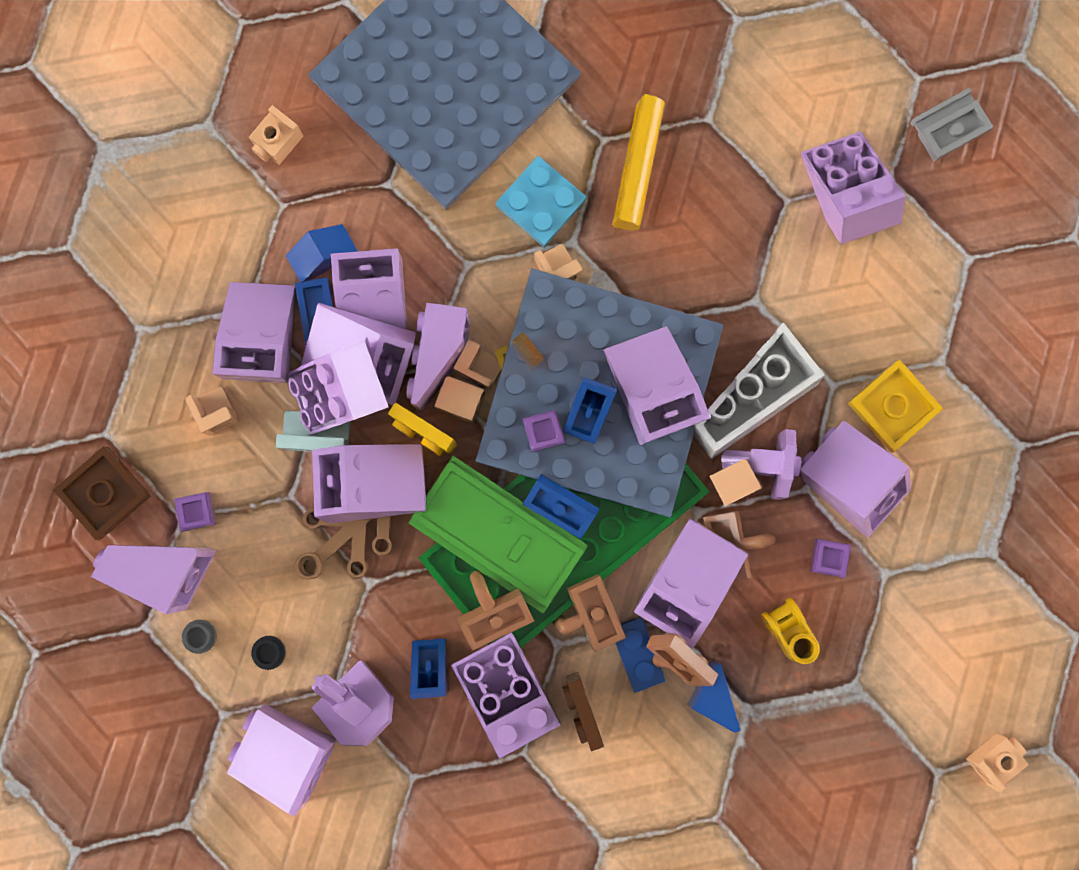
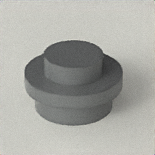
[182,619,217,654]

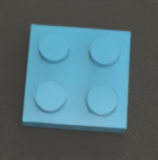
[495,156,587,248]

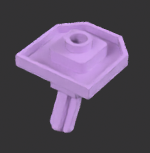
[721,429,801,500]
[312,660,394,746]

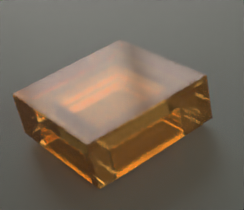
[512,333,544,371]

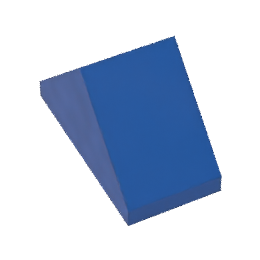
[286,224,358,282]
[563,377,617,444]
[410,638,449,699]
[687,661,741,733]

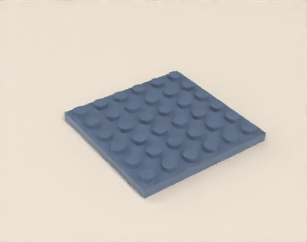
[308,0,581,210]
[475,268,724,518]

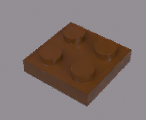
[53,446,151,540]
[562,672,604,752]

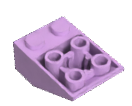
[801,131,906,244]
[331,248,408,330]
[213,282,296,383]
[301,303,416,405]
[407,303,471,412]
[603,326,711,445]
[287,342,388,435]
[312,444,427,524]
[634,518,749,648]
[451,632,561,759]

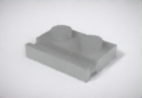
[910,88,993,162]

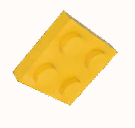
[847,359,943,453]
[388,402,458,457]

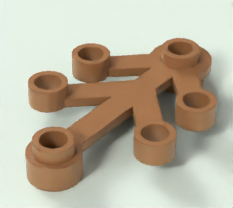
[295,509,393,580]

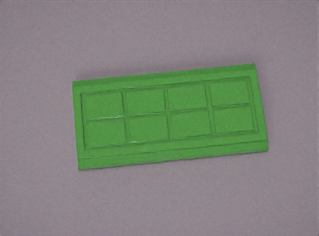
[408,456,588,613]

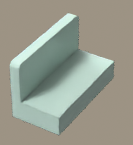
[276,411,351,452]

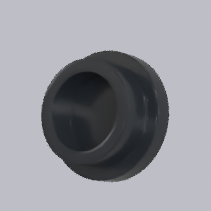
[251,636,286,670]

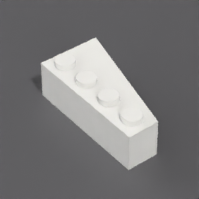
[694,322,824,460]

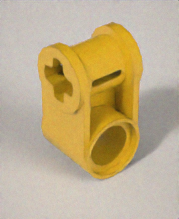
[761,597,820,664]

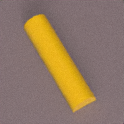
[612,94,665,231]

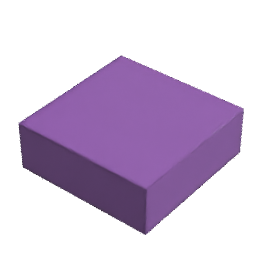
[523,410,565,452]
[174,492,216,532]
[810,539,851,578]

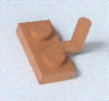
[703,511,776,581]
[457,571,534,651]
[553,574,626,652]
[646,632,718,686]

